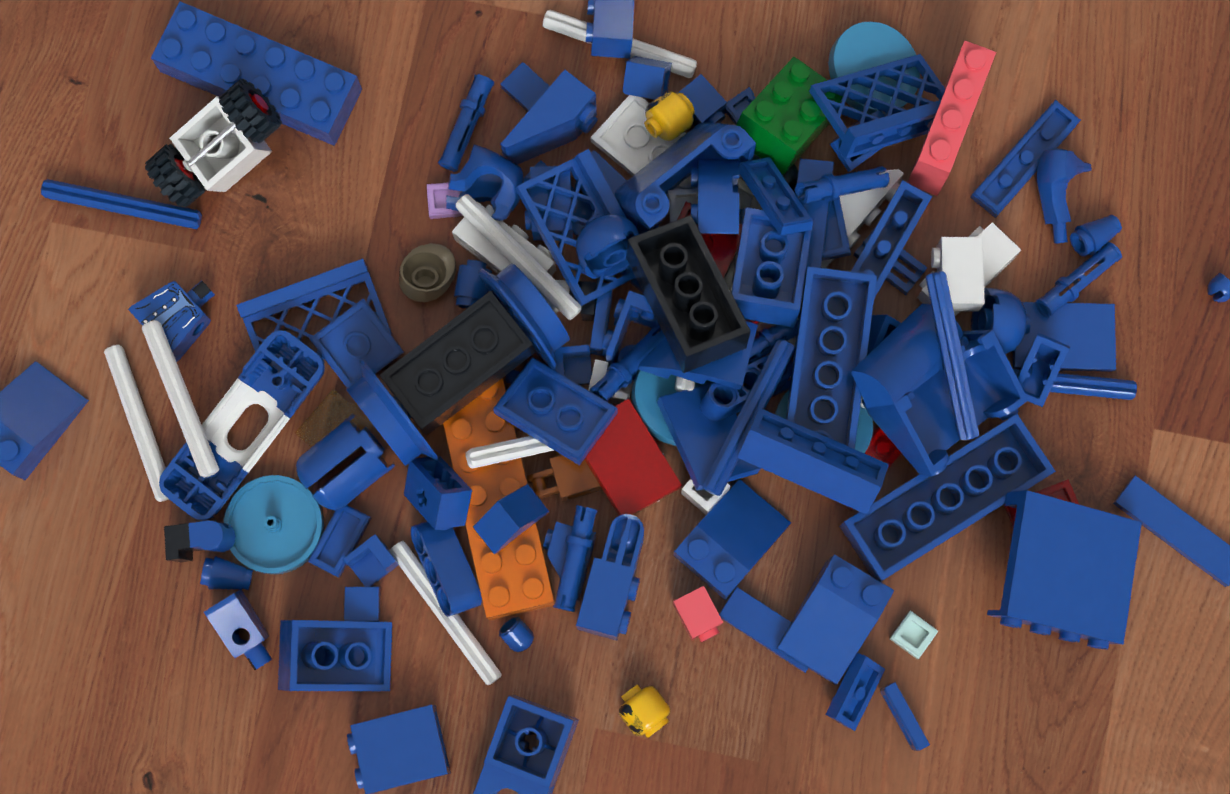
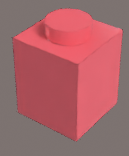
[673,586,723,643]

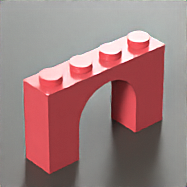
[907,41,996,196]

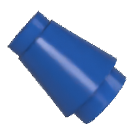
[1070,215,1122,256]
[200,556,253,590]

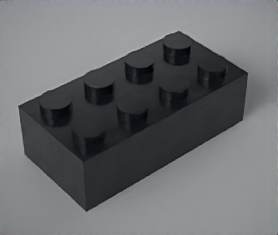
[626,215,751,373]

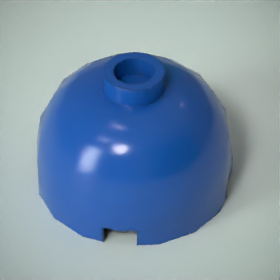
[576,214,641,279]
[971,288,1031,354]

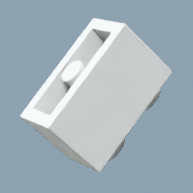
[931,237,985,311]

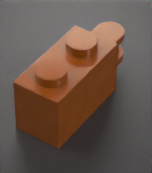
[527,452,603,502]

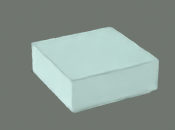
[889,610,938,659]

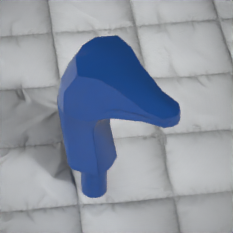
[1037,148,1092,243]

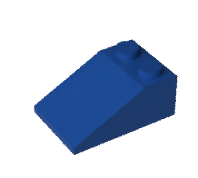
[500,69,598,165]
[731,207,812,328]
[0,361,89,480]
[673,479,791,600]
[776,554,894,685]
[278,620,392,691]

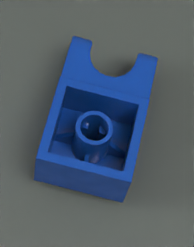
[576,514,644,641]
[473,695,579,794]

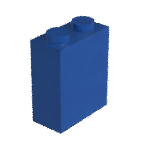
[347,705,451,794]

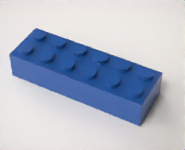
[151,1,362,146]
[785,266,877,449]
[839,414,1056,582]

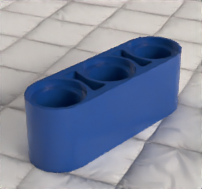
[700,354,793,421]
[411,521,482,617]

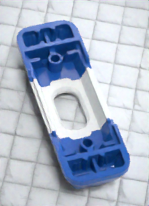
[159,330,325,520]

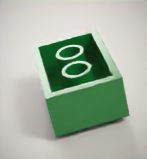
[736,57,843,175]

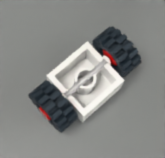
[145,79,282,208]

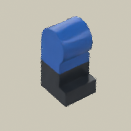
[164,520,236,563]

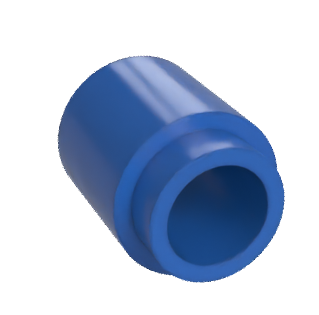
[454,260,492,309]

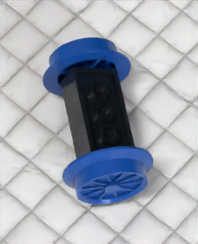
[346,263,570,466]

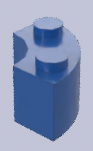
[691,159,739,234]

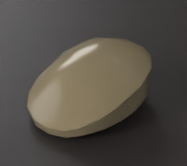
[399,243,456,302]

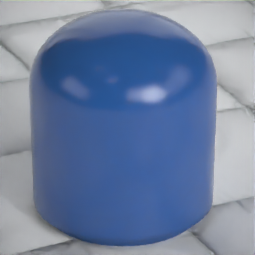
[499,617,534,652]

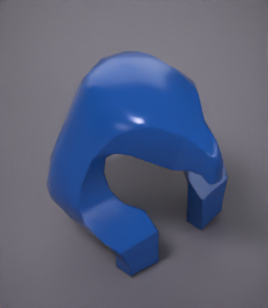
[446,144,524,221]

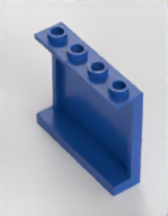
[987,490,1142,650]

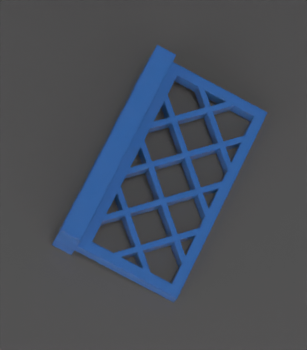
[809,54,945,159]
[515,149,636,306]
[236,259,392,360]

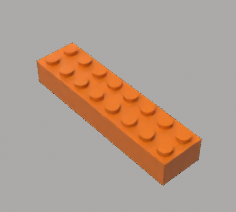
[443,377,555,621]

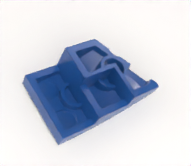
[638,321,758,390]

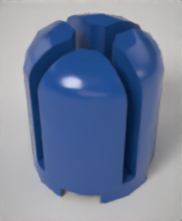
[296,413,396,511]

